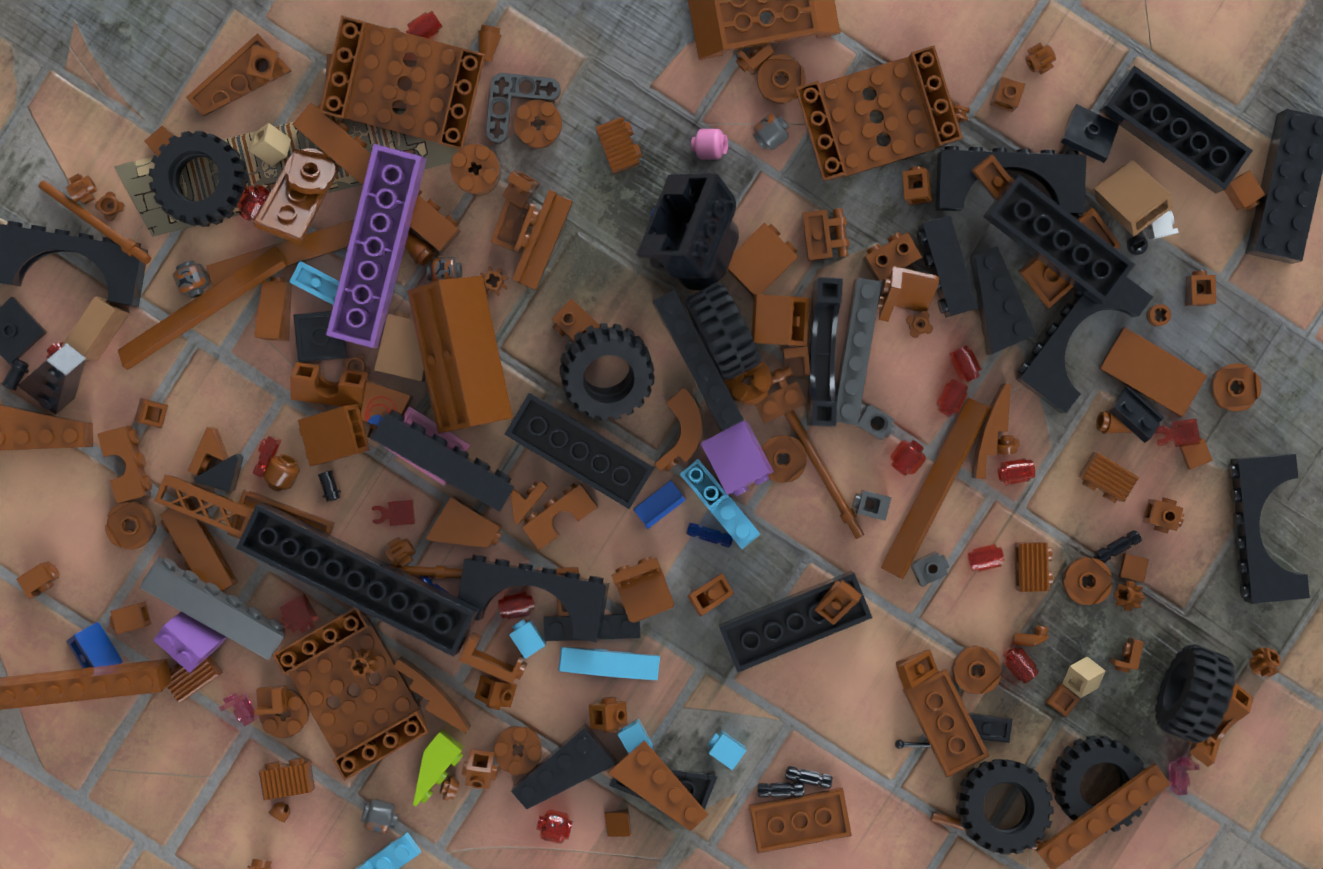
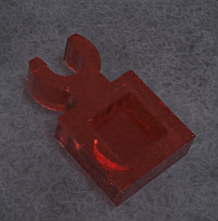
[1155,419,1200,447]
[252,436,282,477]
[372,500,415,526]

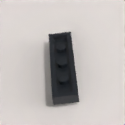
[544,614,641,641]

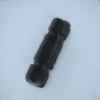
[1096,530,1142,563]
[785,766,833,789]
[757,782,804,798]

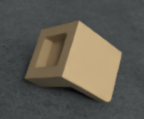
[249,123,291,166]
[1062,657,1106,698]

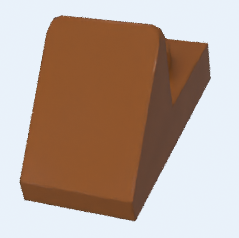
[503,171,541,208]
[188,427,229,475]
[511,481,549,525]
[688,573,735,617]
[815,580,862,625]
[896,649,938,690]

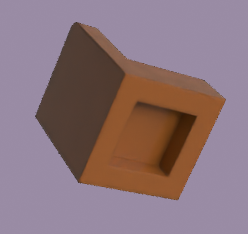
[782,346,810,377]
[254,686,288,715]

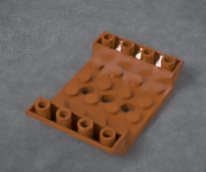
[688,0,841,60]
[320,15,486,149]
[795,45,963,181]
[272,607,429,781]

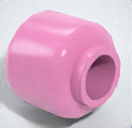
[691,129,728,160]

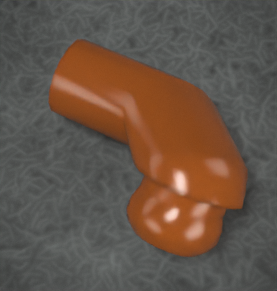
[1014,626,1049,646]

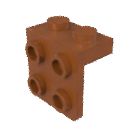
[490,199,538,252]
[877,266,939,322]
[611,557,674,623]

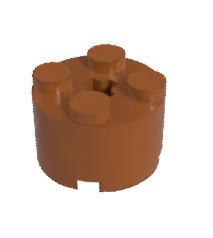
[451,144,501,196]

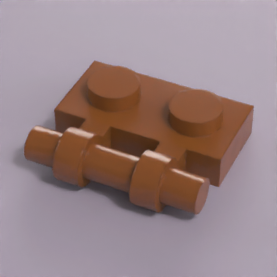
[802,208,850,261]
[755,366,808,424]

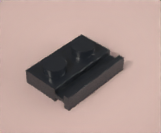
[1109,386,1164,443]

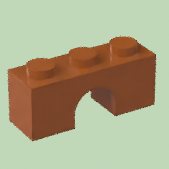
[290,362,368,410]
[97,426,152,504]
[522,483,598,550]

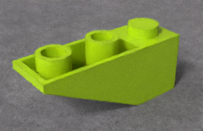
[413,729,464,807]

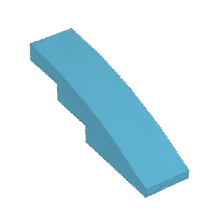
[558,647,660,680]

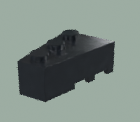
[17,344,86,415]

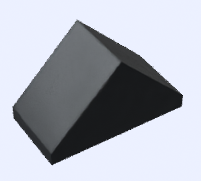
[194,454,244,491]

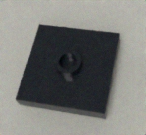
[1060,104,1120,163]
[0,297,47,365]
[293,311,347,363]

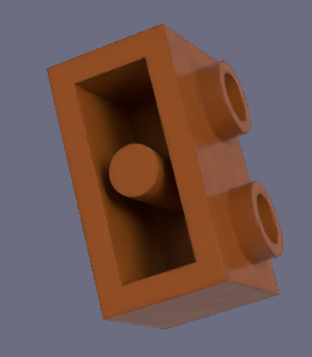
[863,232,922,281]
[552,298,600,342]

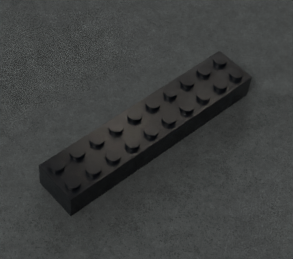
[236,503,480,657]

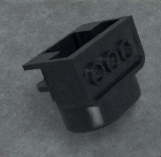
[636,173,739,291]

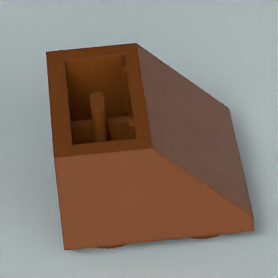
[752,294,810,346]

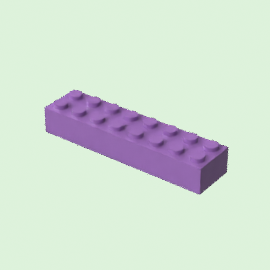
[326,144,427,348]

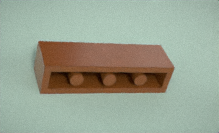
[160,499,238,592]

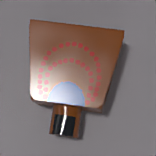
[361,381,414,438]

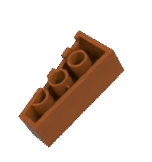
[0,404,93,451]

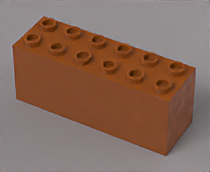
[407,275,513,434]

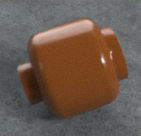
[263,454,300,491]

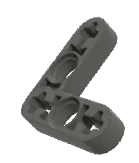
[486,73,561,144]

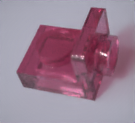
[218,693,258,727]
[1169,757,1200,795]

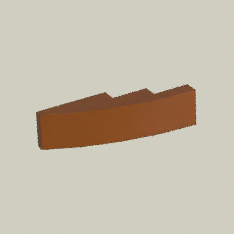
[972,383,1011,479]
[393,656,471,734]

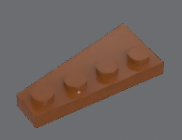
[186,33,291,116]
[608,740,708,831]

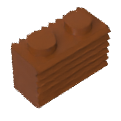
[595,117,642,175]
[1078,452,1139,503]
[1015,542,1053,592]
[167,655,223,703]
[259,757,315,800]

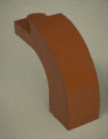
[654,388,702,471]
[1188,683,1254,767]

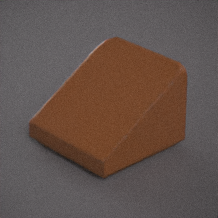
[135,398,168,428]
[605,809,631,837]

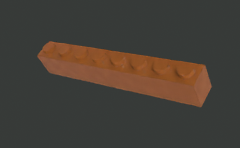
[292,103,461,253]
[0,659,172,710]

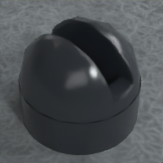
[1127,236,1148,255]

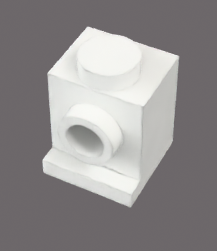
[1146,211,1179,240]

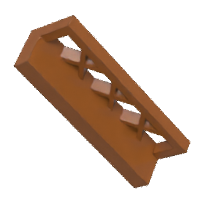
[512,189,573,290]
[154,474,254,537]

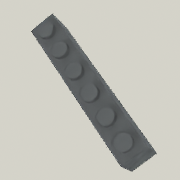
[835,278,882,425]
[140,556,286,660]

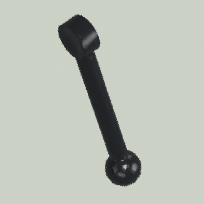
[895,740,930,749]

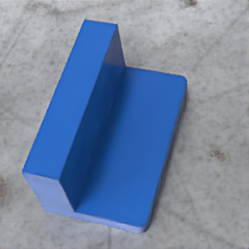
[633,480,686,529]
[66,622,123,668]

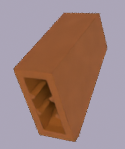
[254,277,292,341]
[426,496,503,548]

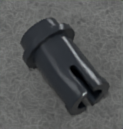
[1,359,29,391]
[318,470,341,502]

